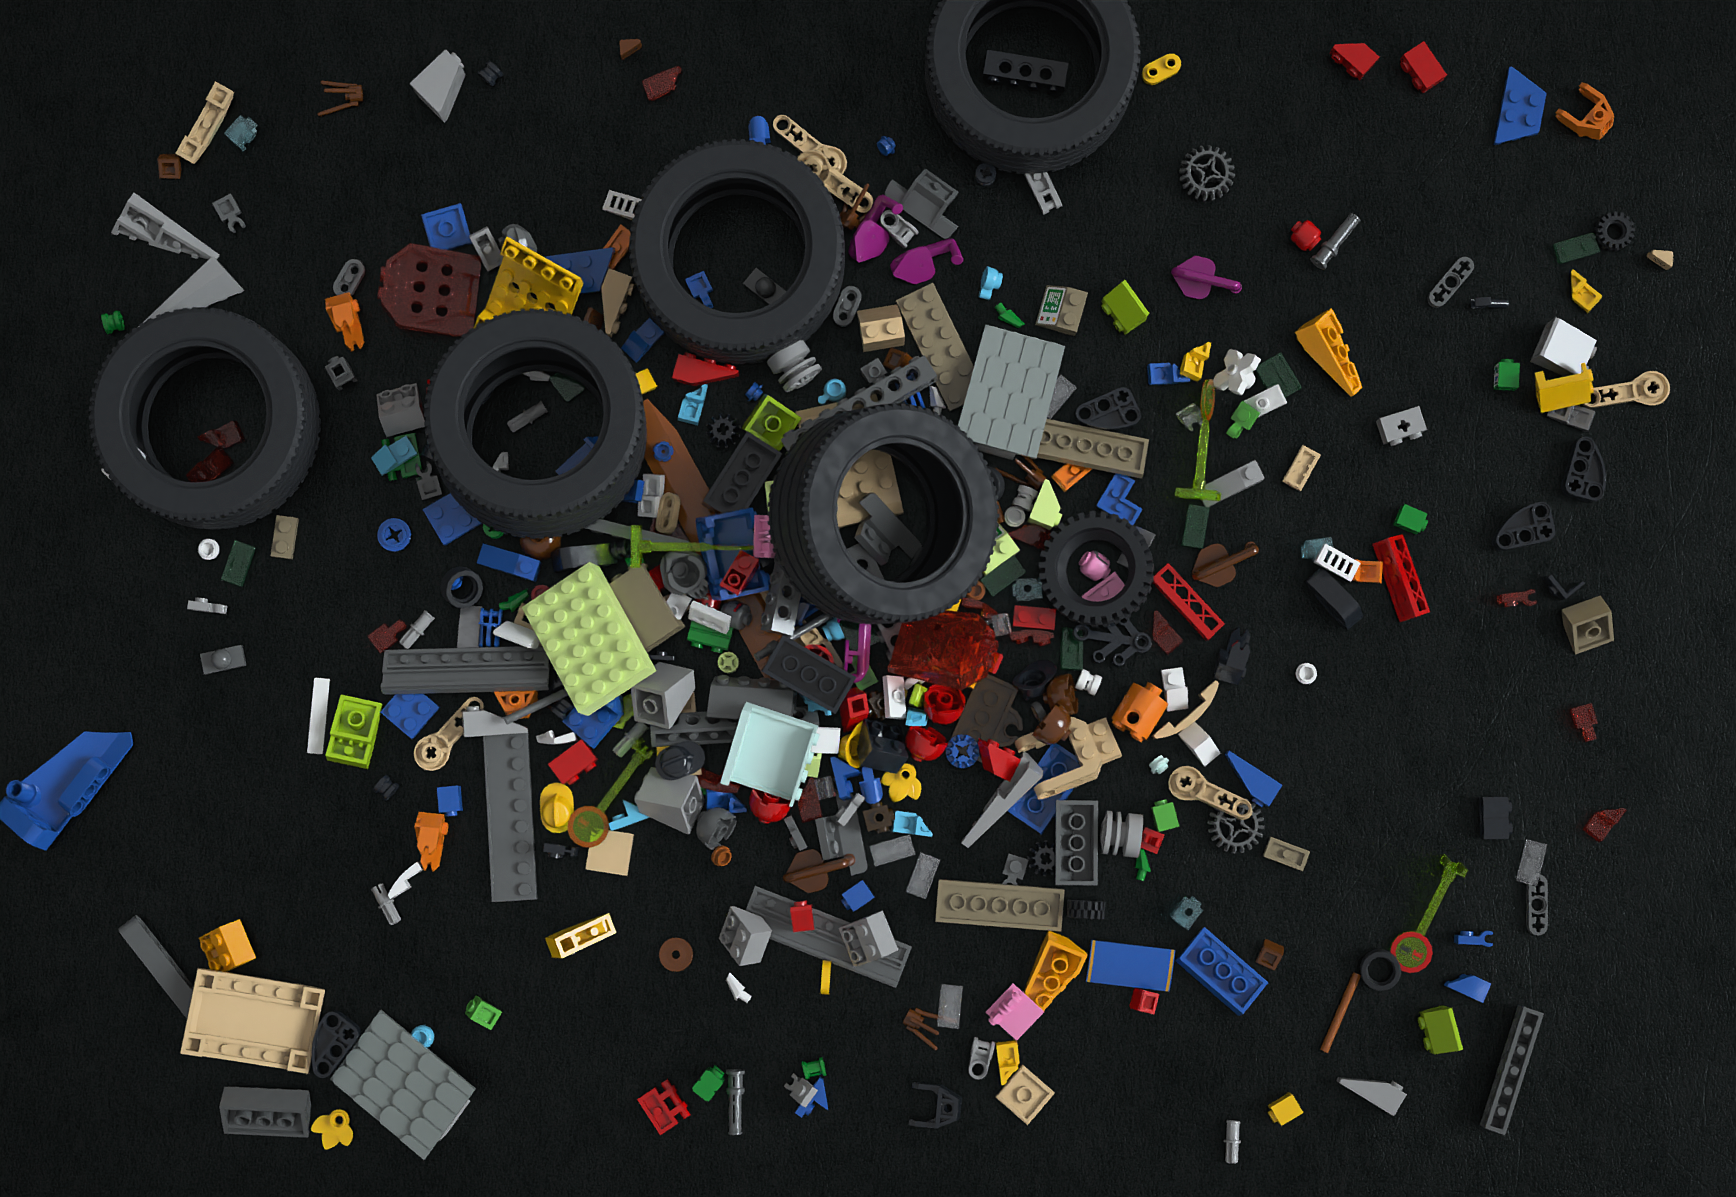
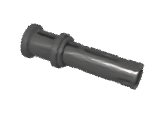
[1310,213,1360,270]
[726,1069,745,1135]

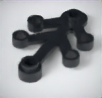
[1072,618,1152,667]

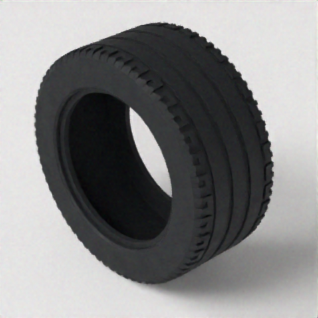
[924,0,1140,174]
[629,139,845,364]
[89,307,321,530]
[424,308,647,539]
[767,403,999,624]

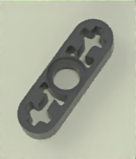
[1427,257,1474,308]
[1526,874,1548,935]

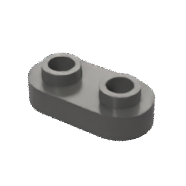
[333,259,365,296]
[833,286,861,327]

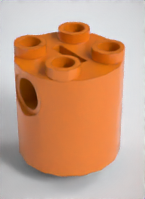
[1111,682,1169,743]

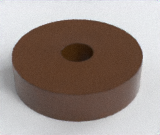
[659,937,693,972]

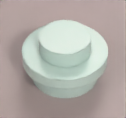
[1149,755,1169,774]

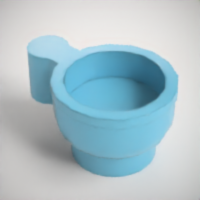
[979,266,1003,300]
[818,379,846,405]
[822,617,845,641]
[411,1025,434,1047]

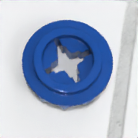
[377,518,411,552]
[946,735,979,768]

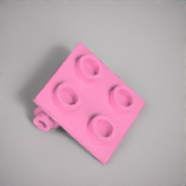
[753,515,776,558]
[986,984,1044,1040]

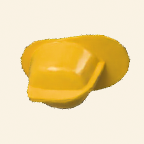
[838,721,863,768]
[540,783,574,833]

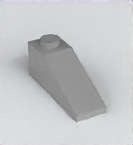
[1197,460,1265,508]
[462,706,528,737]
[1336,1077,1407,1116]

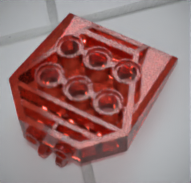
[377,243,482,337]
[888,610,998,690]

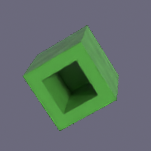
[1150,799,1179,832]

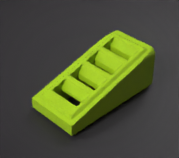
[908,683,929,709]

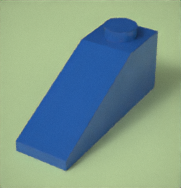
[477,544,542,582]
[1225,751,1282,807]

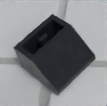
[857,719,908,774]

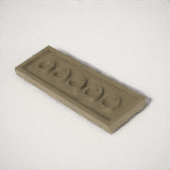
[896,283,974,412]
[1037,419,1149,479]
[935,879,1064,931]

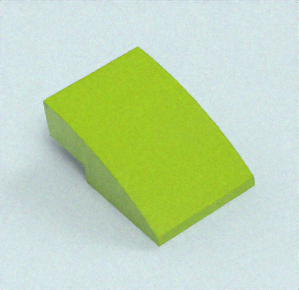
[325,695,382,769]

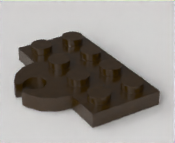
[950,671,1023,763]

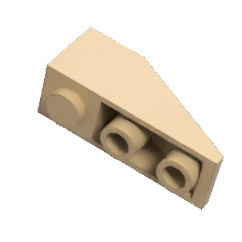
[601,269,635,338]

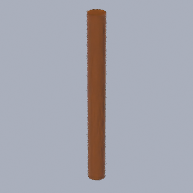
[1320,972,1361,1053]

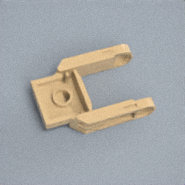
[1015,717,1122,799]

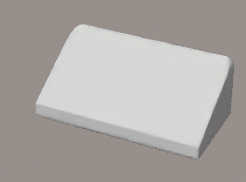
[493,621,540,649]
[811,727,840,754]

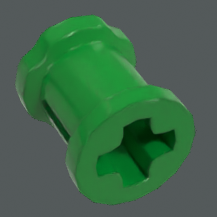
[802,1057,827,1080]

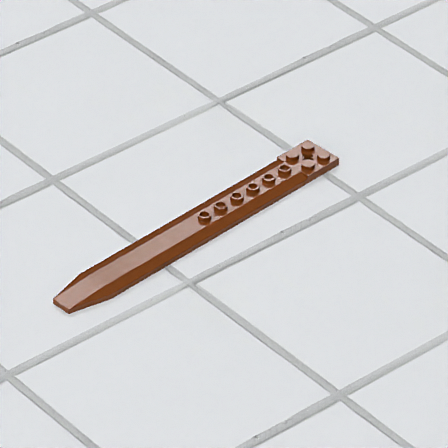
[643,399,798,693]

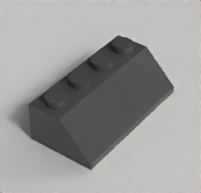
[707,675,797,719]
[1055,800,1098,885]
[219,1086,311,1138]

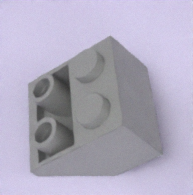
[377,383,425,437]
[719,906,772,966]
[839,911,898,967]

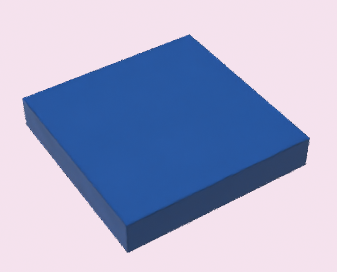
[421,203,473,255]

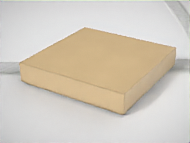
[586,828,634,876]
[995,1064,1055,1125]

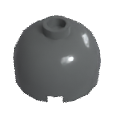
[696,807,737,850]

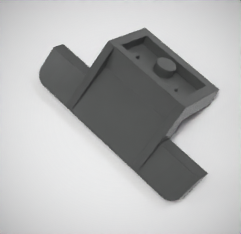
[885,169,959,239]
[854,492,922,566]
[815,793,867,876]

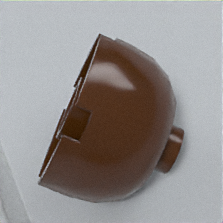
[520,536,562,561]
[1043,673,1078,715]
[1032,702,1072,745]

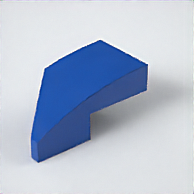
[1147,363,1190,385]
[705,788,747,813]
[1444,974,1491,1003]

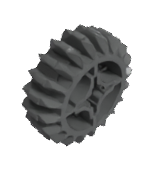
[1179,145,1235,201]
[1207,799,1264,853]

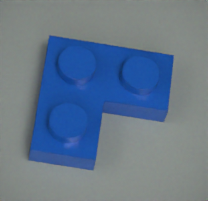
[1096,473,1142,525]

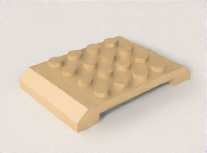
[796,394,904,528]
[180,968,325,1074]

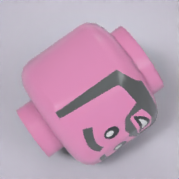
[1079,550,1111,581]

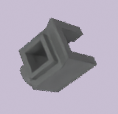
[325,356,358,390]
[860,358,888,387]

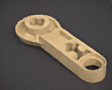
[773,115,847,175]
[798,150,873,213]
[1582,371,1670,408]
[414,697,484,771]
[1168,766,1252,820]

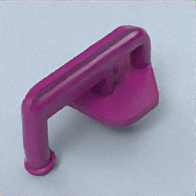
[848,195,903,262]
[890,238,963,284]
[1171,256,1242,299]
[836,618,871,683]

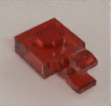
[1497,589,1537,607]
[368,620,407,653]
[1570,703,1598,742]

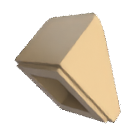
[1647,250,1673,270]

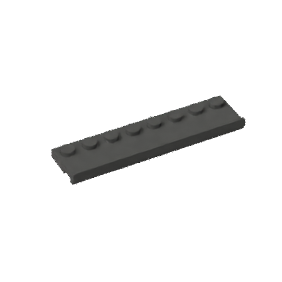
[581,519,691,553]
[381,646,550,695]
[483,733,537,902]
[746,886,912,988]

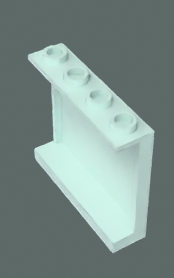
[720,702,820,807]

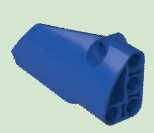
[0,732,133,850]

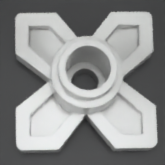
[1211,349,1261,395]

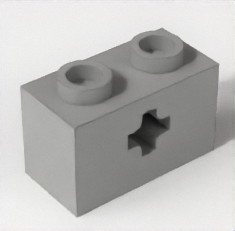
[1376,406,1427,446]

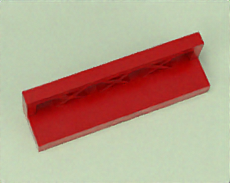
[1373,534,1430,622]
[1152,563,1225,641]

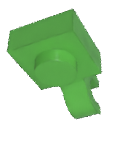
[1226,401,1261,439]
[850,656,878,690]

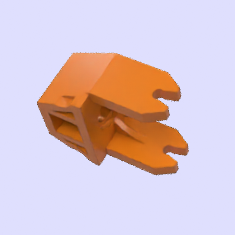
[1555,82,1614,140]
[325,292,364,351]
[494,691,538,719]
[414,812,448,871]

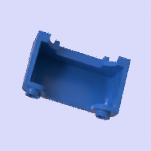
[695,507,770,601]

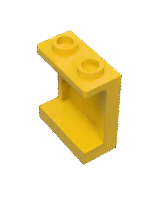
[1535,362,1594,413]

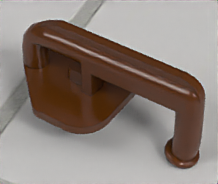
[1191,542,1259,587]
[783,849,856,893]

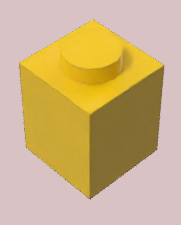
[1268,1093,1303,1126]

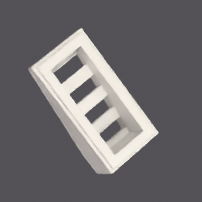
[603,190,642,220]
[1313,544,1360,582]

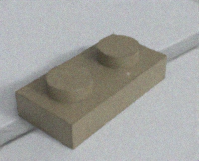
[271,515,299,560]
[1263,837,1310,871]

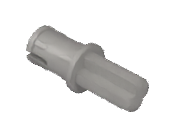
[507,401,548,432]
[399,610,435,649]
[613,722,649,757]
[371,883,401,925]
[1224,1120,1241,1163]

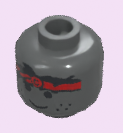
[720,600,752,630]

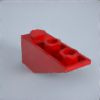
[672,353,739,386]

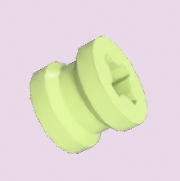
[718,652,739,673]

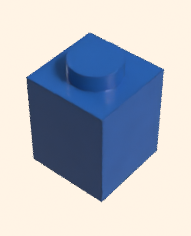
[437,786,463,817]
[841,880,874,912]

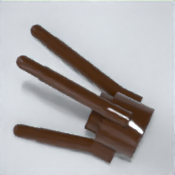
[318,81,363,116]
[840,183,869,231]
[995,456,1047,490]
[902,1008,957,1050]

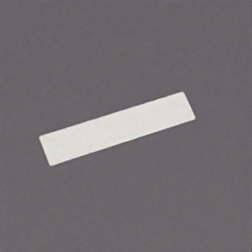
[307,678,330,754]

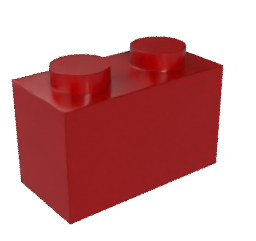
[1400,41,1447,93]
[548,739,598,785]

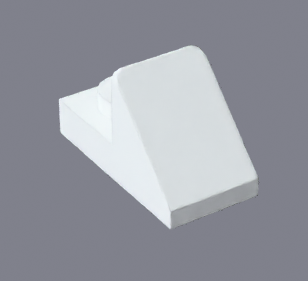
[1161,667,1188,712]

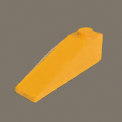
[1295,308,1362,397]
[1023,930,1088,1011]

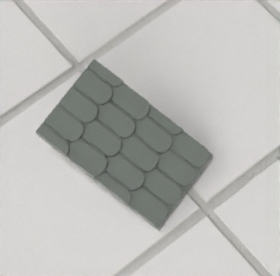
[958,325,1065,460]
[330,1010,476,1160]

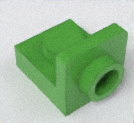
[465,996,502,1030]

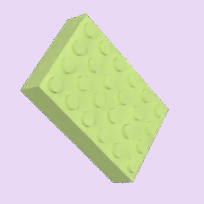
[522,562,657,716]

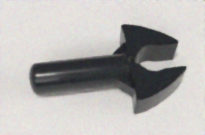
[1471,297,1509,309]

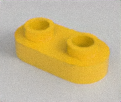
[1142,54,1181,85]

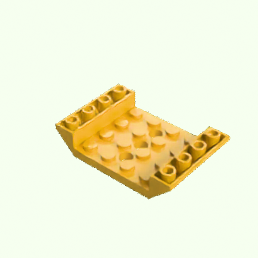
[474,237,584,328]

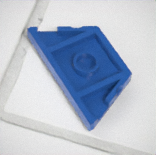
[1494,67,1546,145]
[545,247,615,295]

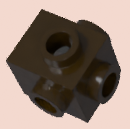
[867,690,886,721]
[863,802,895,833]

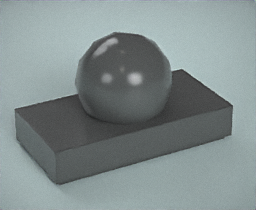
[743,268,786,305]
[200,645,247,675]

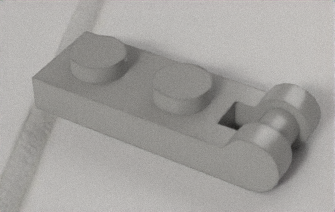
[1024,172,1062,215]

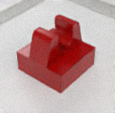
[1140,827,1164,854]

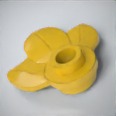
[881,763,921,802]
[311,1109,353,1149]

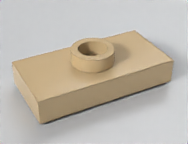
[1282,445,1321,491]

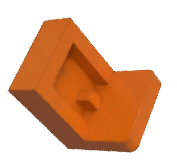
[1349,559,1383,583]

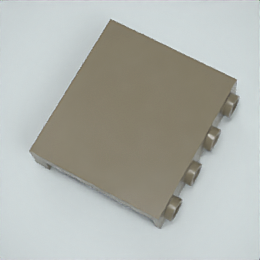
[609,562,685,652]

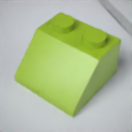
[1101,280,1149,335]
[741,394,801,452]
[1418,1005,1463,1054]

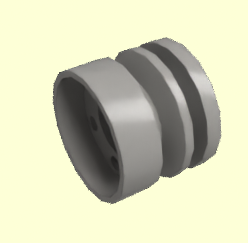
[767,340,822,392]
[1100,811,1143,858]

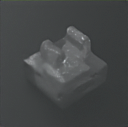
[1176,403,1203,431]
[986,613,1012,636]
[814,776,838,800]

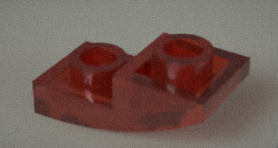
[1009,630,1054,646]

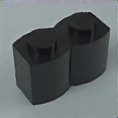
[1479,796,1513,839]

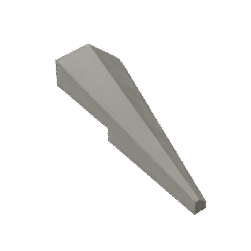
[111,193,219,260]
[138,256,244,327]
[961,751,1043,848]

